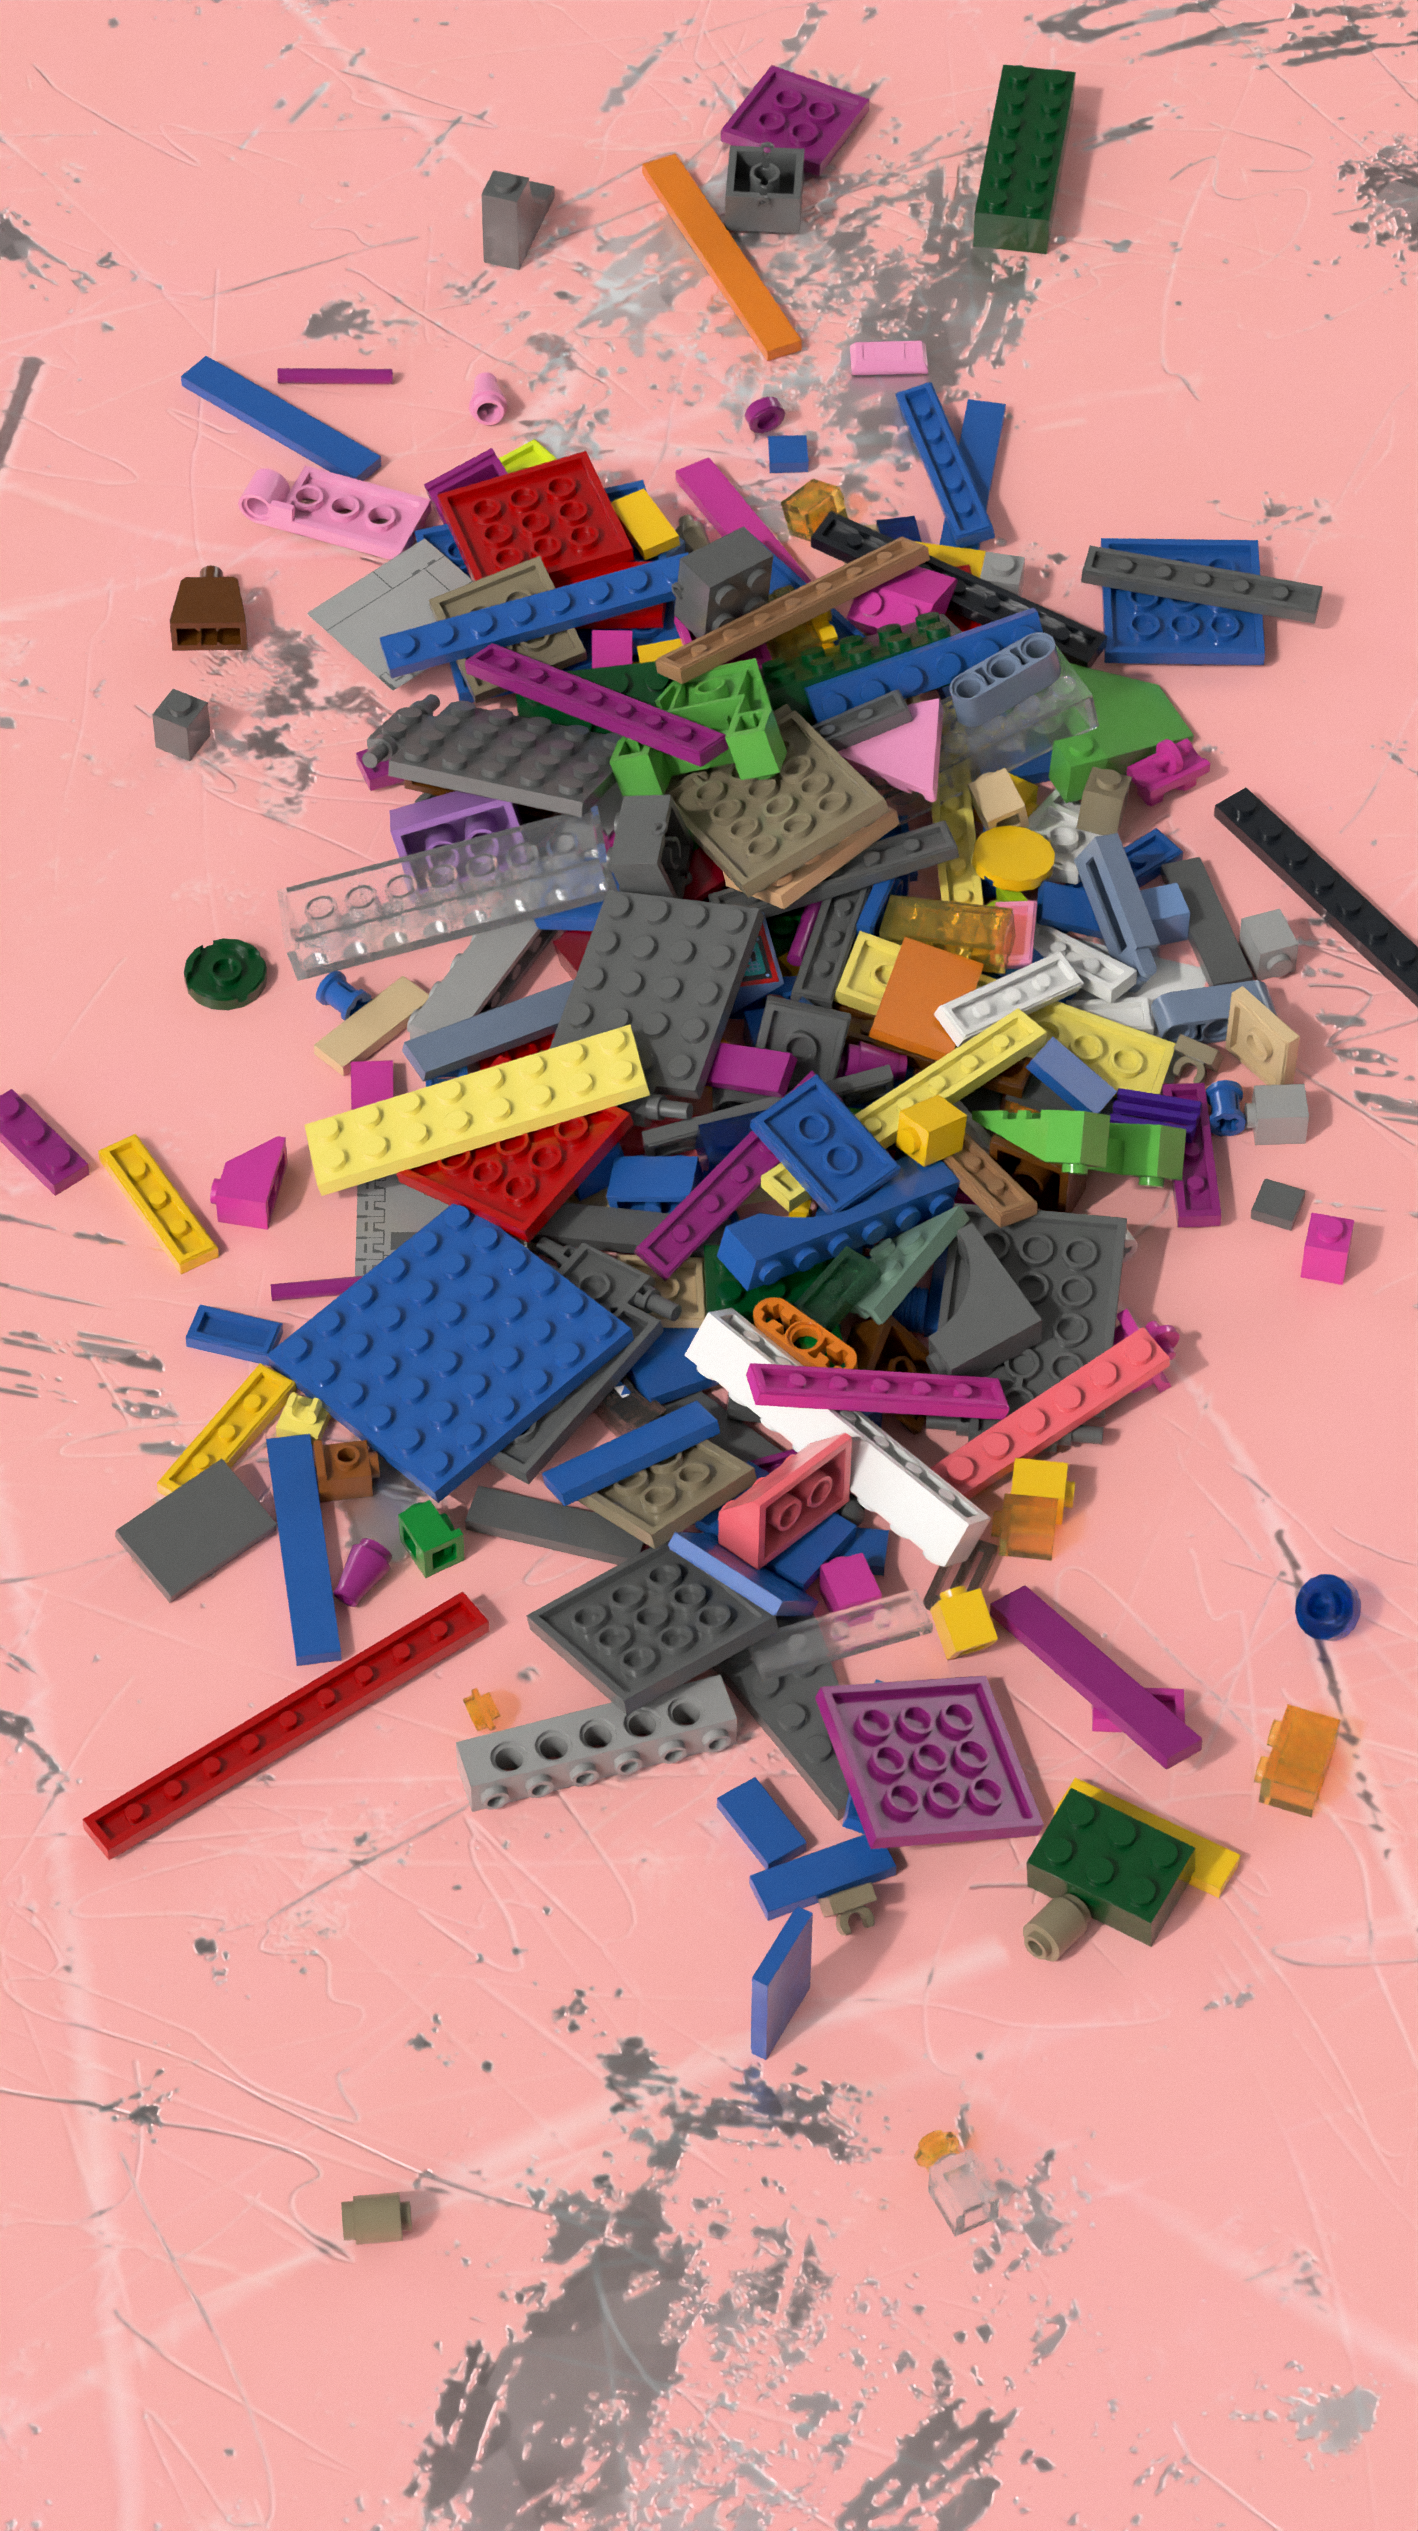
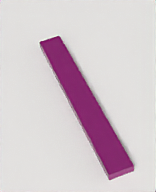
[465,643,729,767]

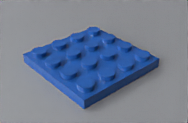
[1100,538,1265,665]

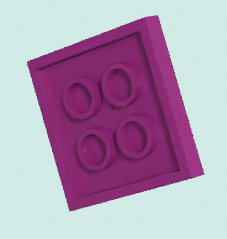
[721,65,870,176]

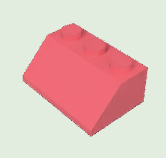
[718,1433,852,1570]

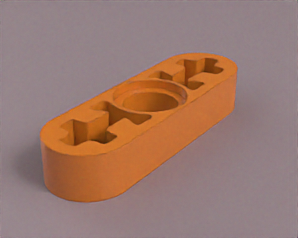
[753,1297,858,1369]

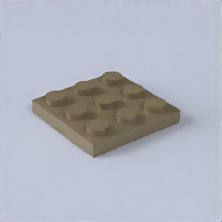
[429,556,587,703]
[578,1439,757,1549]

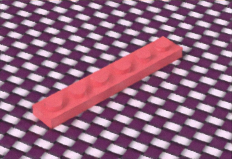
[930,1327,1170,1500]

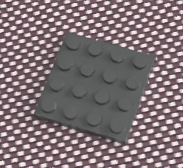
[526,1539,778,1715]

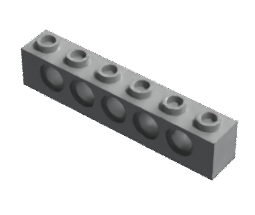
[456,1674,737,1812]

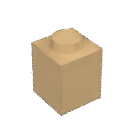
[968,768,1029,831]

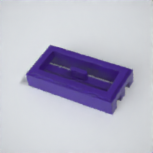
[1110,1088,1202,1143]

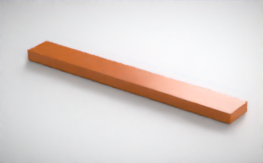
[642,153,802,361]

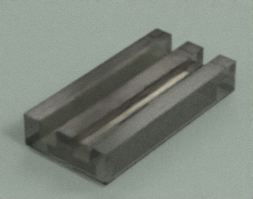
[923,1539,998,1611]

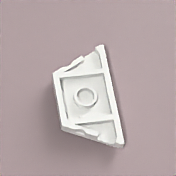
[1026,789,1103,884]

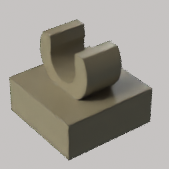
[1173,1034,1224,1083]
[818,1882,877,1936]

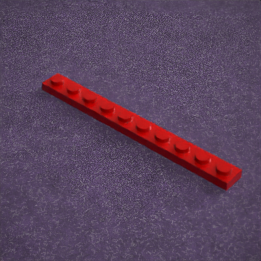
[82,1591,489,1861]

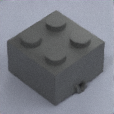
[725,142,805,233]
[671,526,774,638]
[607,795,694,899]

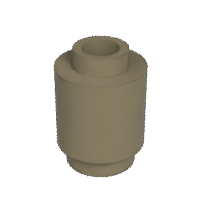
[1023,1894,1091,1962]
[341,2192,412,2245]

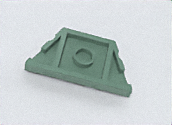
[838,1205,970,1325]

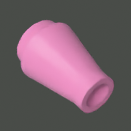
[469,372,507,425]

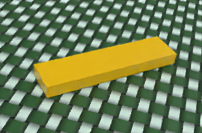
[98,1133,219,1274]
[157,1363,297,1496]
[1053,1777,1241,1898]

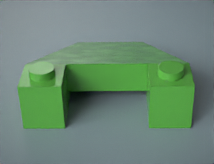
[609,658,787,797]
[1006,661,1194,803]
[972,1110,1186,1188]

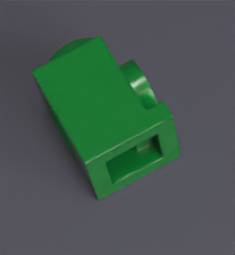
[398,1500,465,1578]

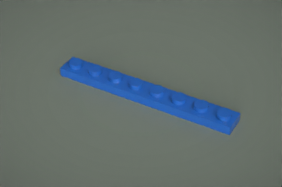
[379,552,689,679]

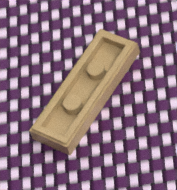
[314,976,429,1076]

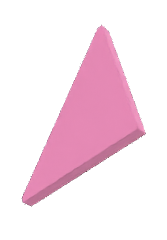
[838,698,943,802]

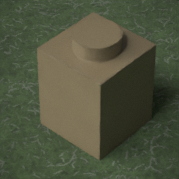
[1076,767,1132,835]

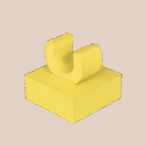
[276,1392,331,1445]

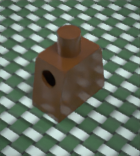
[170,565,248,651]

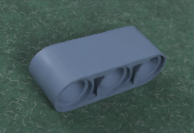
[950,632,1061,727]
[1151,980,1278,1044]

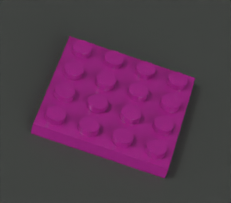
[815,1675,1044,1849]

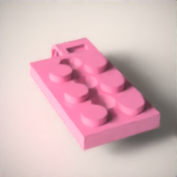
[238,465,431,560]

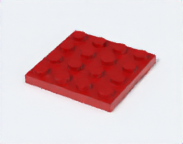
[437,451,634,584]
[396,1055,634,1242]

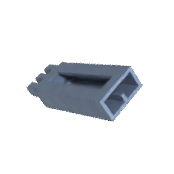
[1074,833,1160,993]

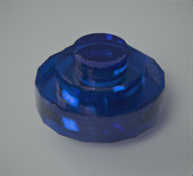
[1295,1574,1361,1642]

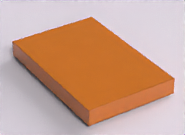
[869,937,984,1061]

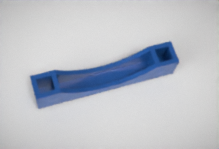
[717,1156,960,1291]

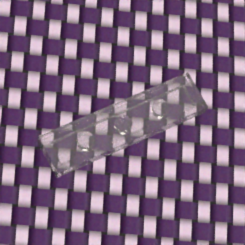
[747,1589,933,1681]

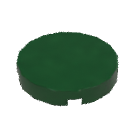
[183,938,268,1011]

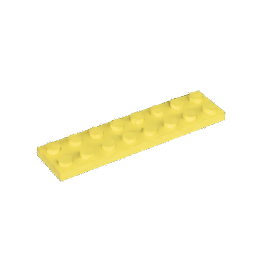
[834,931,1176,1098]
[304,1025,650,1196]

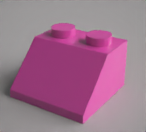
[846,566,958,635]

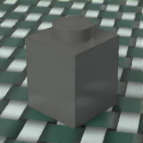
[152,688,211,761]

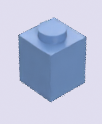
[1140,883,1190,946]

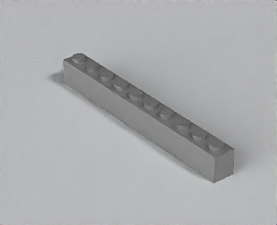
[407,782,623,1040]

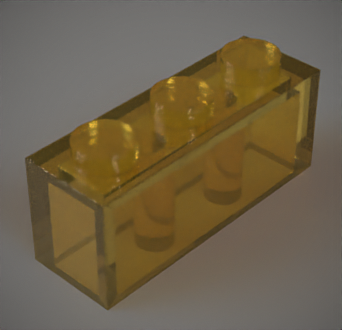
[879,895,1016,974]

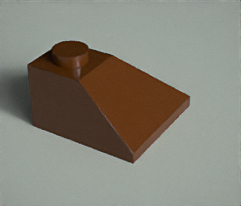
[846,1315,932,1435]

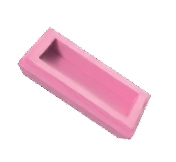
[850,341,928,375]
[990,901,1037,969]

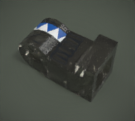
[593,1376,667,1438]

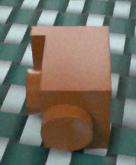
[313,1440,380,1503]

